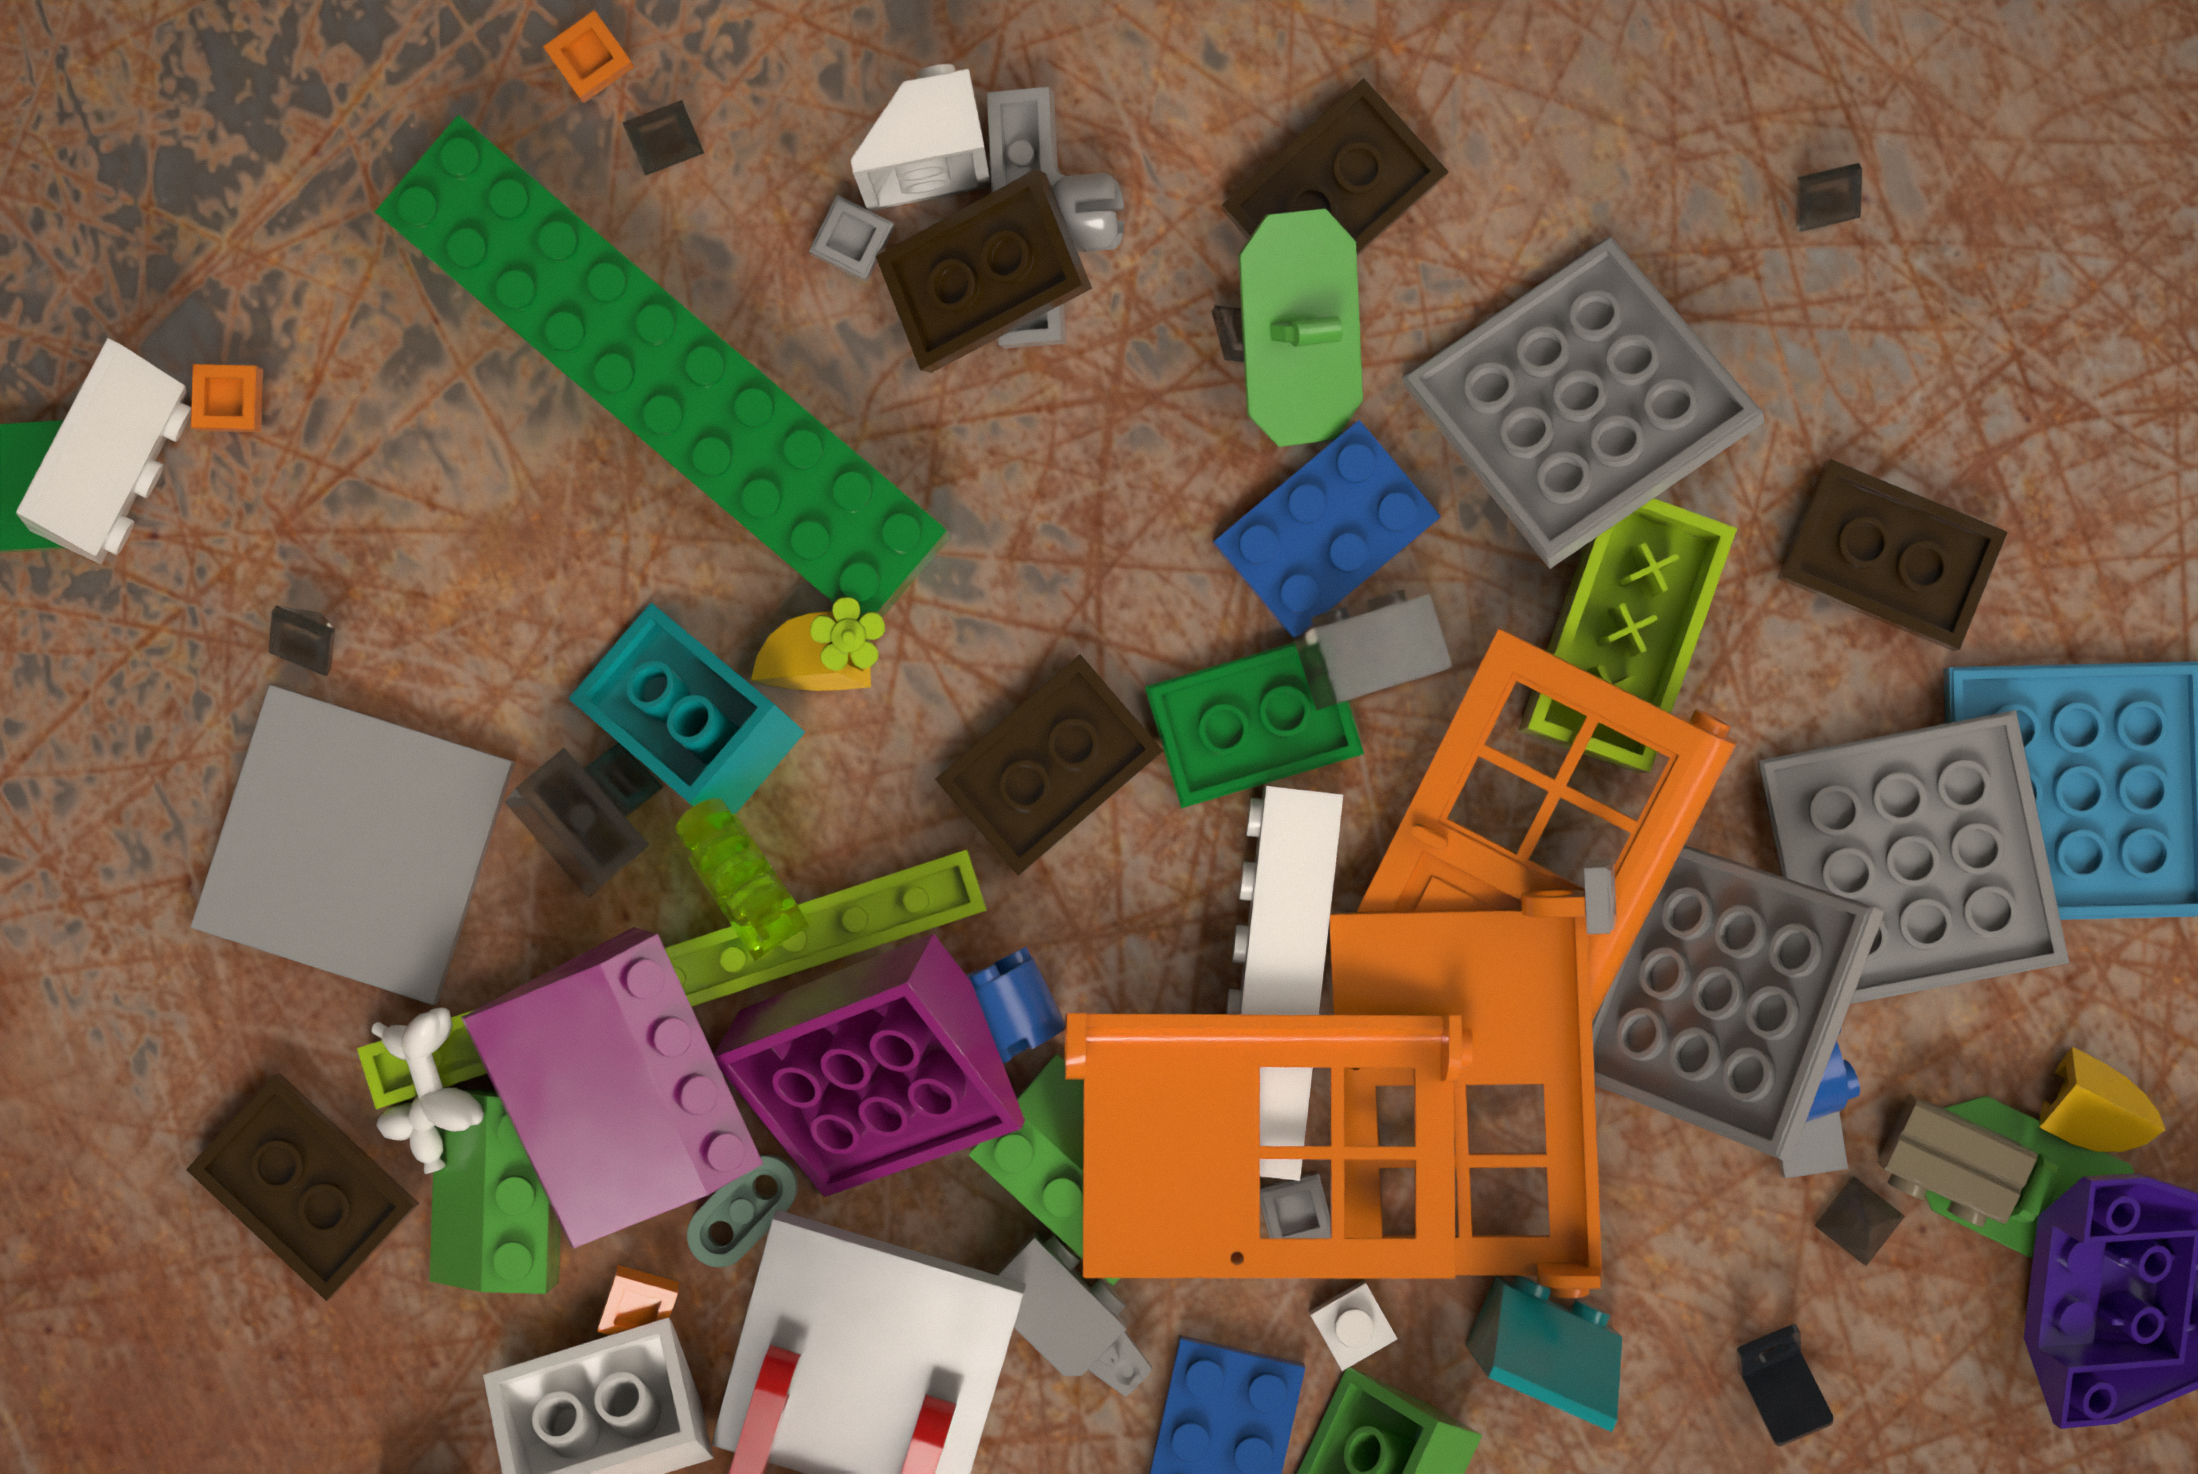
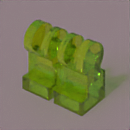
[675,798,809,961]

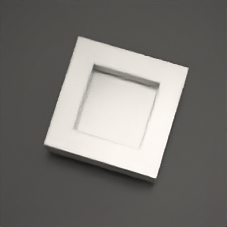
[1309,1280,1397,1371]

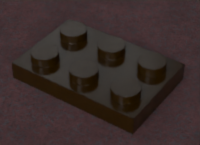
[1221,78,1449,256]
[875,169,1092,373]
[1777,459,2008,651]
[935,654,1164,876]
[186,1074,420,1301]

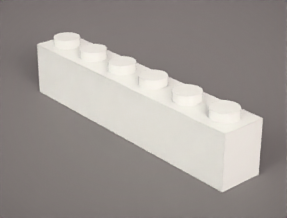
[1226,786,1343,1181]

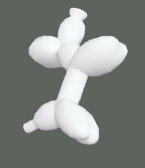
[372,1007,484,1174]

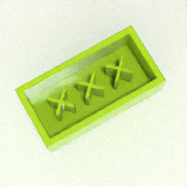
[1518,498,1737,774]

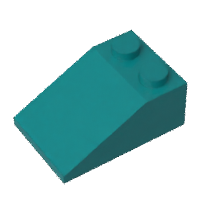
[568,603,805,830]
[1465,1276,1623,1432]

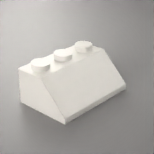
[851,64,991,211]
[16,338,192,565]
[483,1317,714,1474]

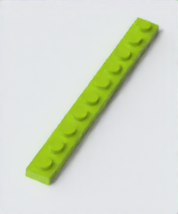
[357,850,987,1109]

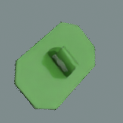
[1238,208,1363,447]
[1925,1096,2134,1259]

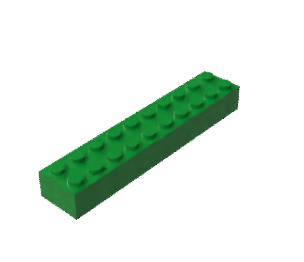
[374,115,951,620]

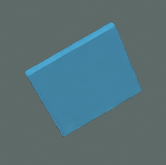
[1943,661,2198,920]

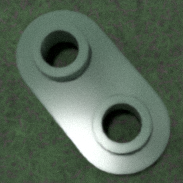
[687,1154,798,1267]

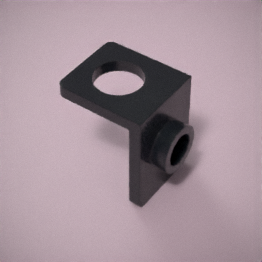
[1737,1324,1834,1447]

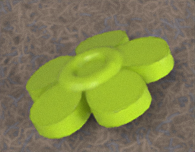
[810,597,885,671]

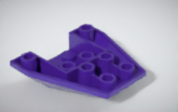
[2023,1173,2198,1429]

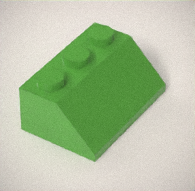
[968,1053,1120,1286]
[429,1089,561,1294]
[1297,1367,1482,1474]

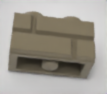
[1878,1094,2038,1227]

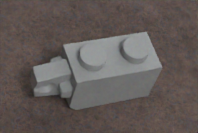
[994,1231,1152,1397]

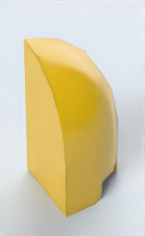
[751,611,871,691]
[2039,1046,2166,1152]

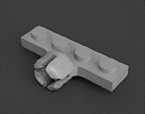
[987,87,1125,349]

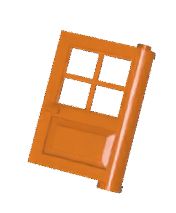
[1356,628,1738,1022]
[1329,889,1603,1298]
[1064,1013,1473,1279]

